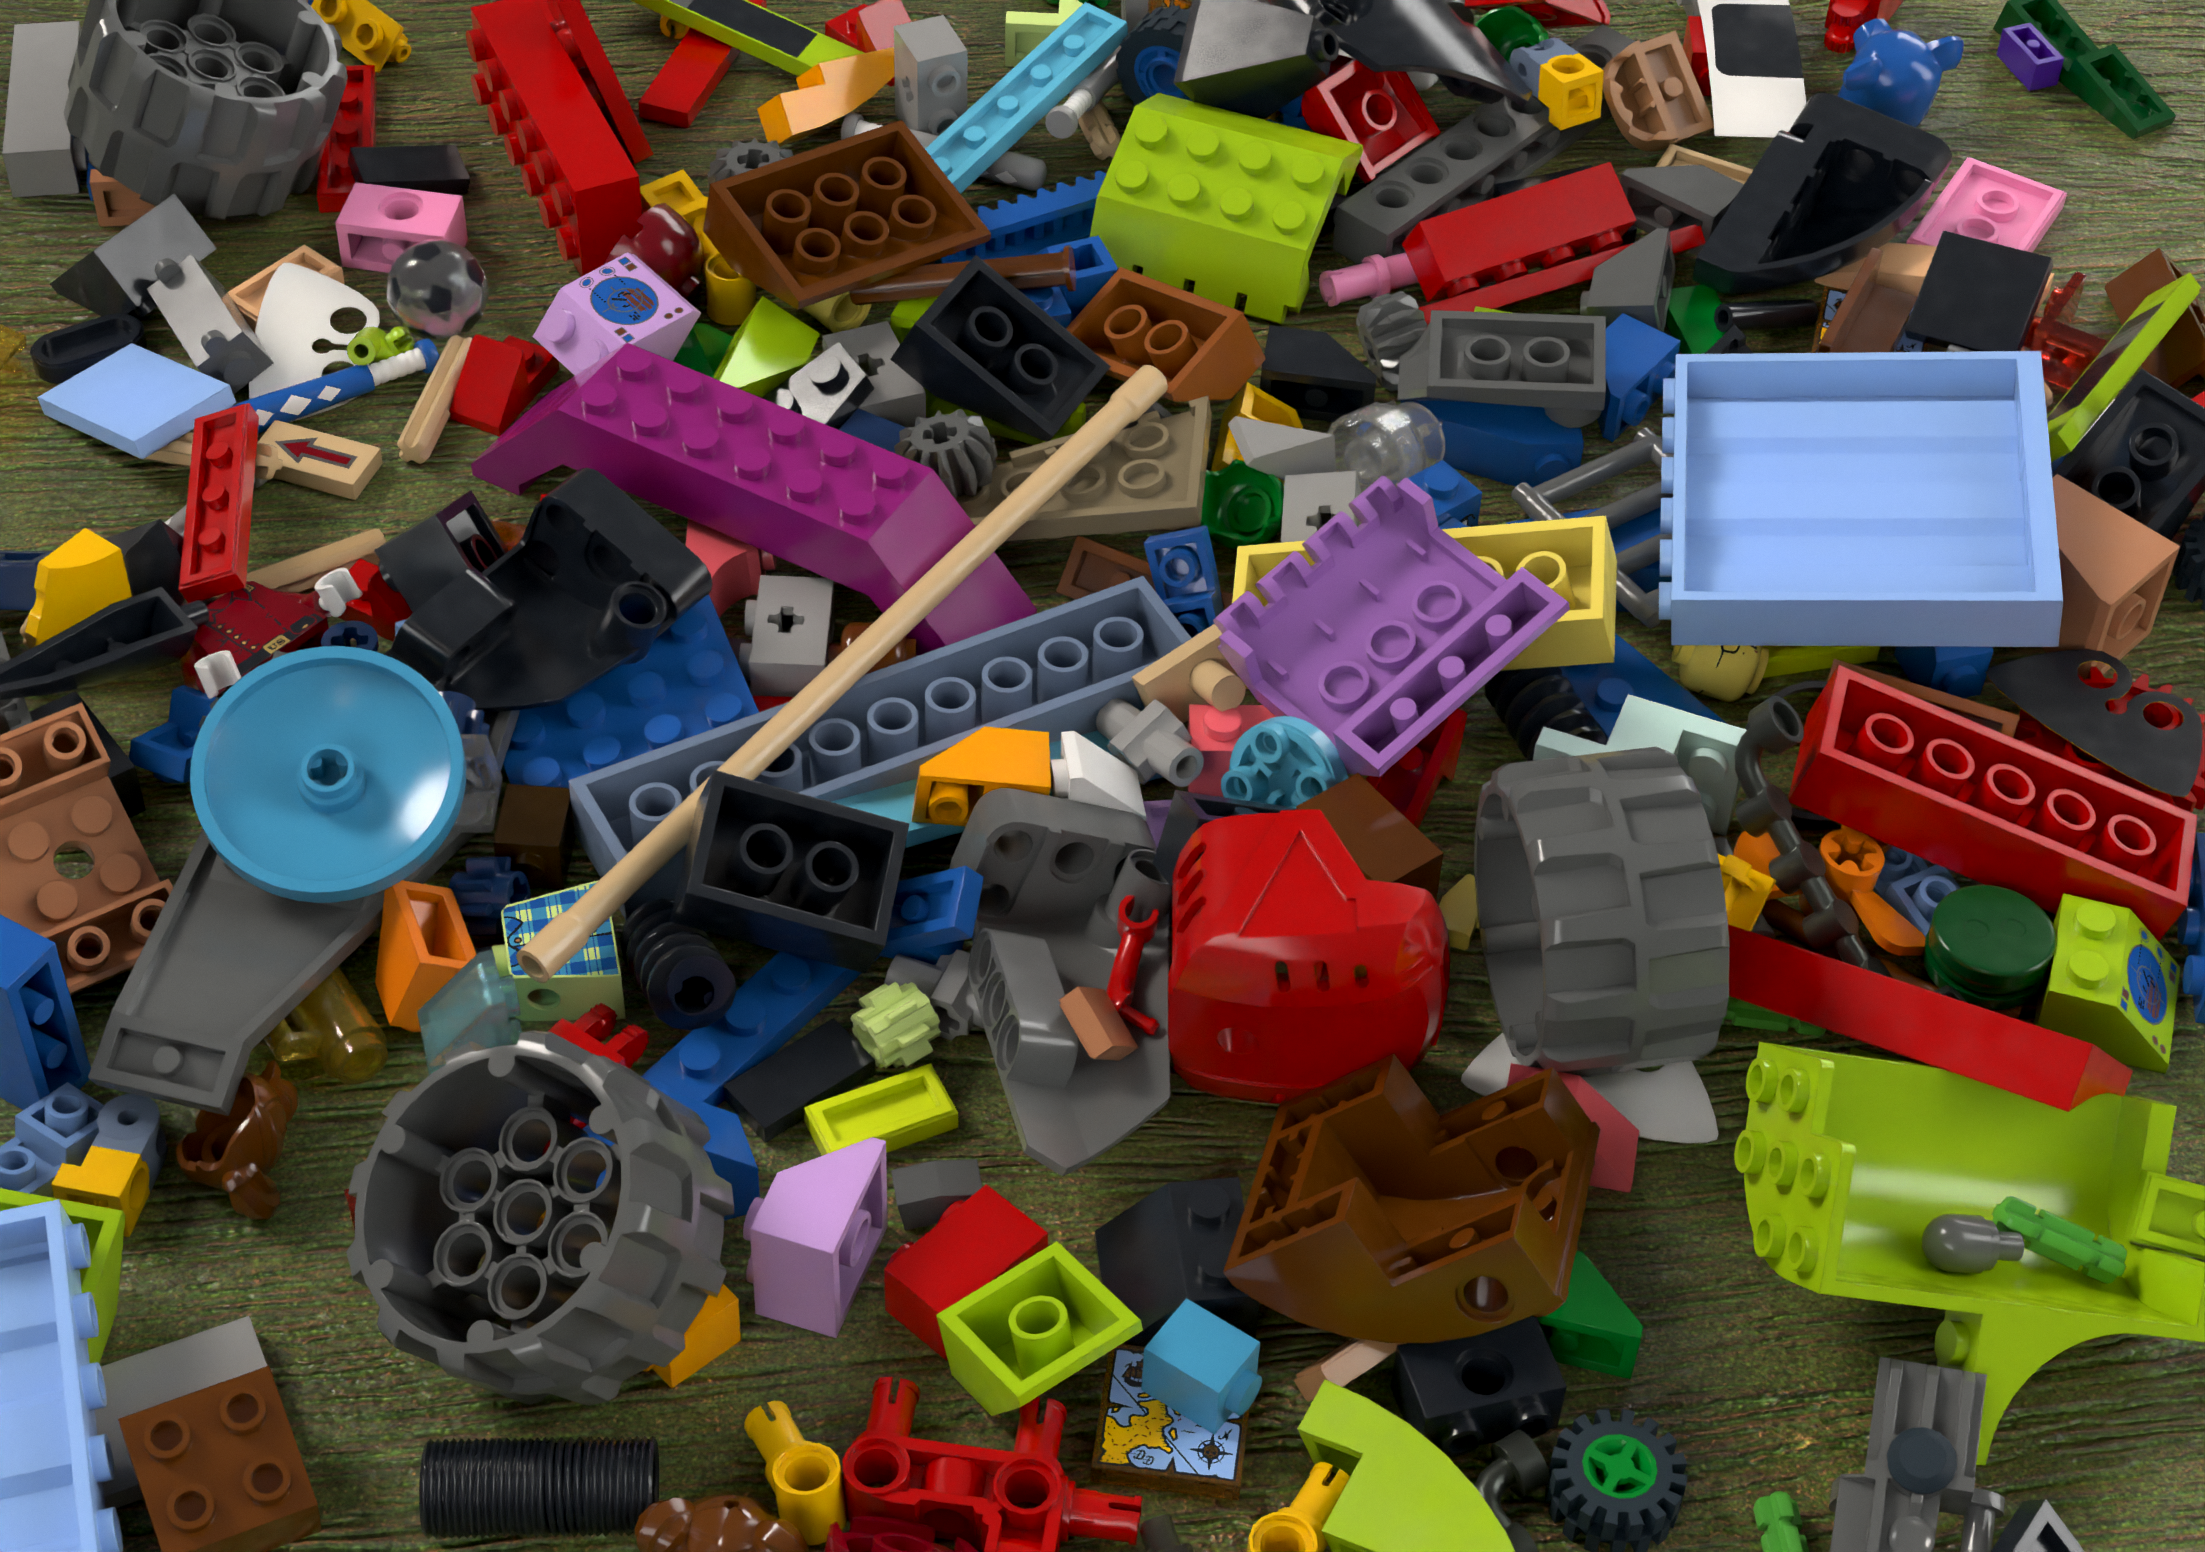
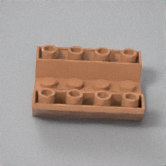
[0,702,173,996]

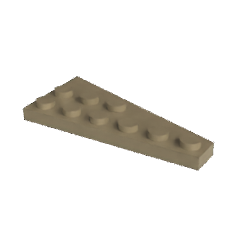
[956,396,1212,541]

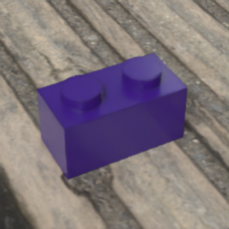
[1996,23,2064,91]

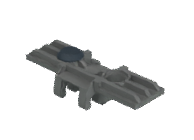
[1829,1357,2005,1552]

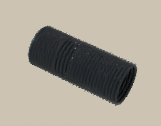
[419,1435,659,1539]

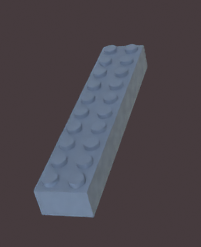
[568,576,1191,921]

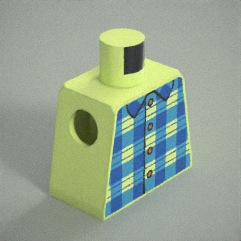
[474,880,626,1021]

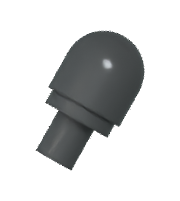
[1922,1214,2024,1274]

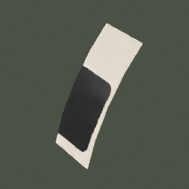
[1697,0,1806,138]

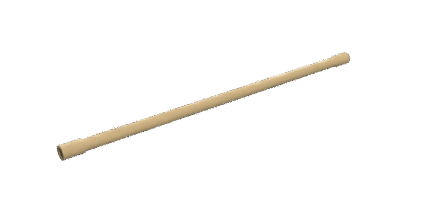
[516,365,1168,983]

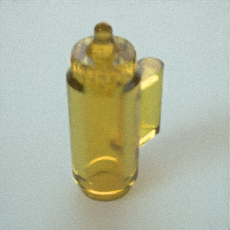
[263,966,388,1085]

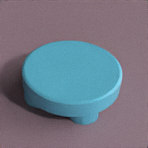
[1221,716,1348,809]

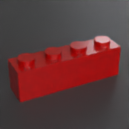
[1402,162,1637,303]

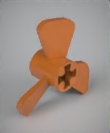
[1733,825,1926,956]

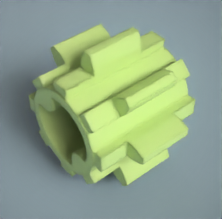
[850,982,941,1069]

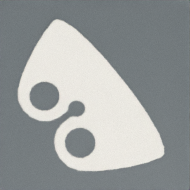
[249,263,380,422]
[1461,1033,1718,1143]

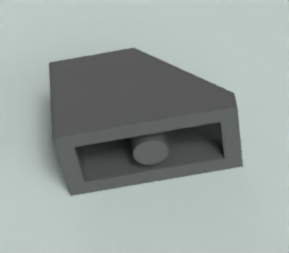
[1620,165,1744,256]
[1580,228,1676,333]

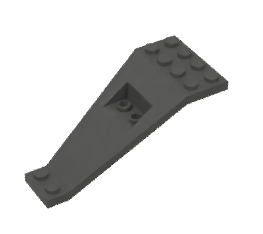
[88,651,520,1116]

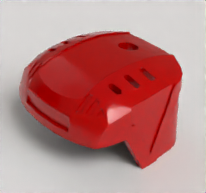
[1168,809,1450,1104]

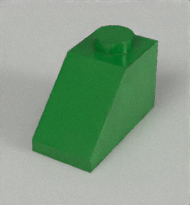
[1537,1251,1643,1379]

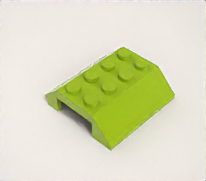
[1090,93,1363,325]

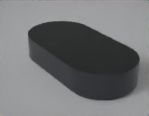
[30,313,147,383]

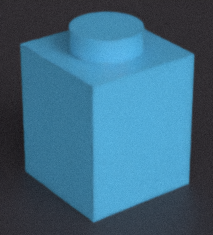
[1141,1298,1262,1435]

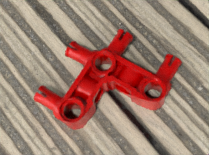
[842,1377,1143,1552]

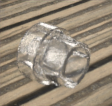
[1327,400,1445,493]

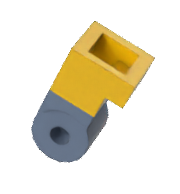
[1510,37,1604,131]
[51,1094,168,1237]

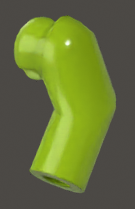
[347,326,416,365]

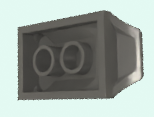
[1397,310,1606,428]

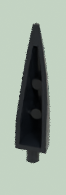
[0,587,209,700]

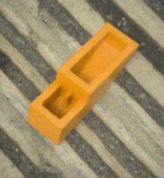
[757,47,895,147]

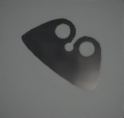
[1986,649,2203,798]

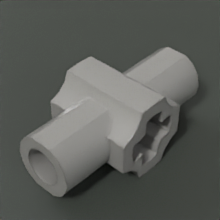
[1096,698,1204,787]
[884,949,984,1041]

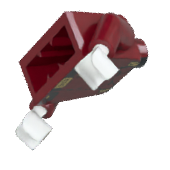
[180,568,363,699]

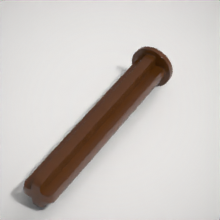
[849,245,1076,305]

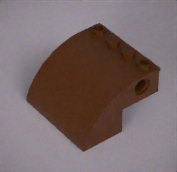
[1223,1054,1600,1343]

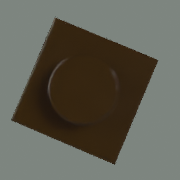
[493,784,576,890]

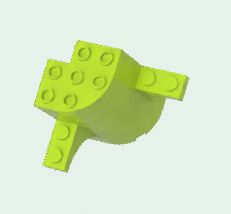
[1734,1042,2205,1466]

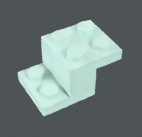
[1533,694,1747,836]

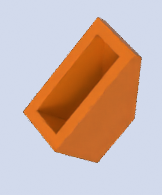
[375,880,483,1035]

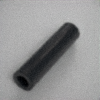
[1714,299,1818,332]

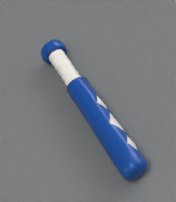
[228,338,440,434]

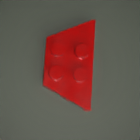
[547,0,654,164]

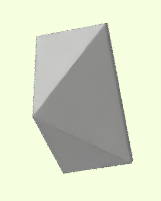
[1228,416,1336,481]

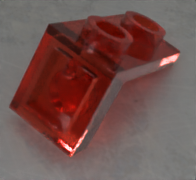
[2023,271,2107,389]

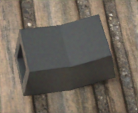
[891,1159,982,1230]

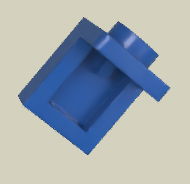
[129,685,220,783]

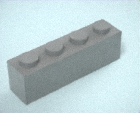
[2,21,88,197]

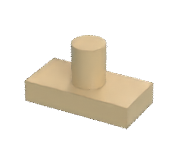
[1131,624,1246,723]

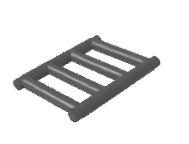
[1511,428,1674,628]

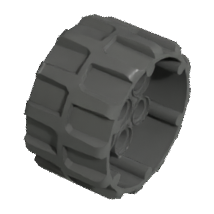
[64,0,348,221]
[1474,747,1730,1077]
[346,1030,734,1406]

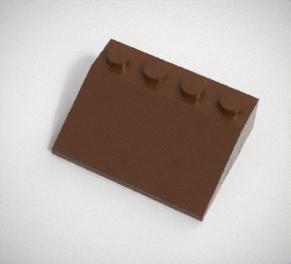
[703,120,991,310]

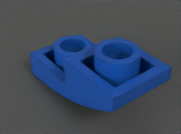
[1144,526,1224,638]

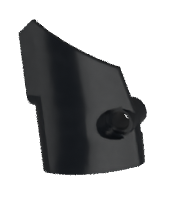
[1266,0,1532,107]
[384,467,713,712]

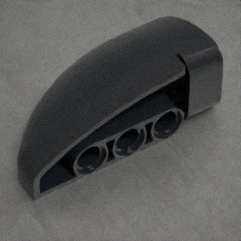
[1692,93,1952,295]

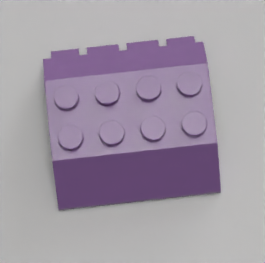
[1213,476,1570,777]

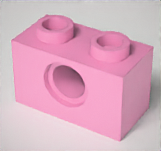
[335,182,468,279]

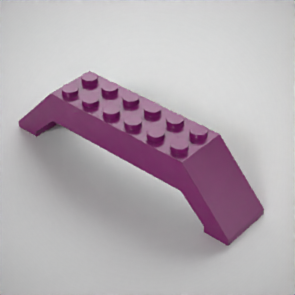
[471,343,1037,656]

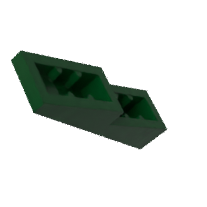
[1993,0,2176,140]

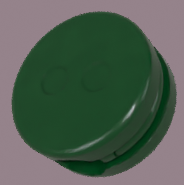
[1922,885,2056,1010]

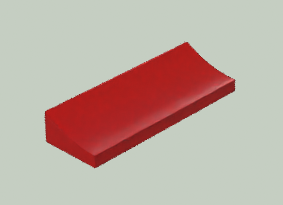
[1728,924,2133,1112]

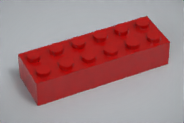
[466,0,643,277]
[1788,665,2198,942]

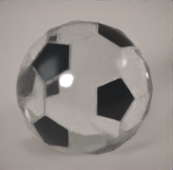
[386,240,488,341]

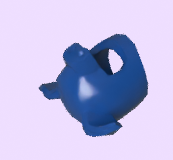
[1838,19,1964,128]

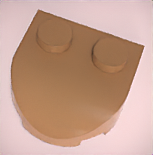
[1603,30,1714,152]

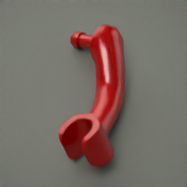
[1106,895,1160,1036]

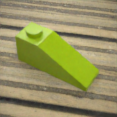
[713,296,820,398]

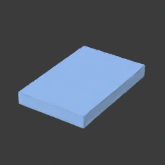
[37,343,236,459]

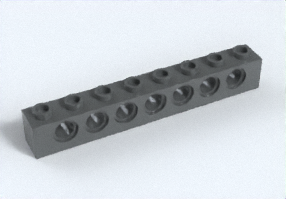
[1333,24,1635,264]

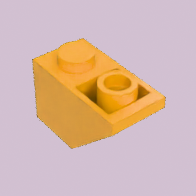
[912,726,1051,827]

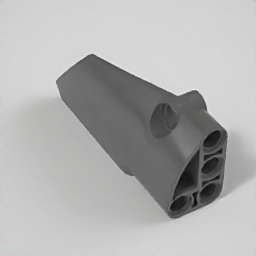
[950,788,1172,1177]

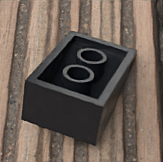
[890,255,1111,442]
[2052,369,2205,541]

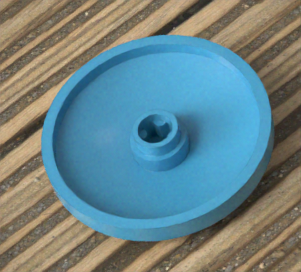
[190,646,466,903]

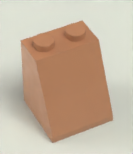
[2042,474,2180,680]

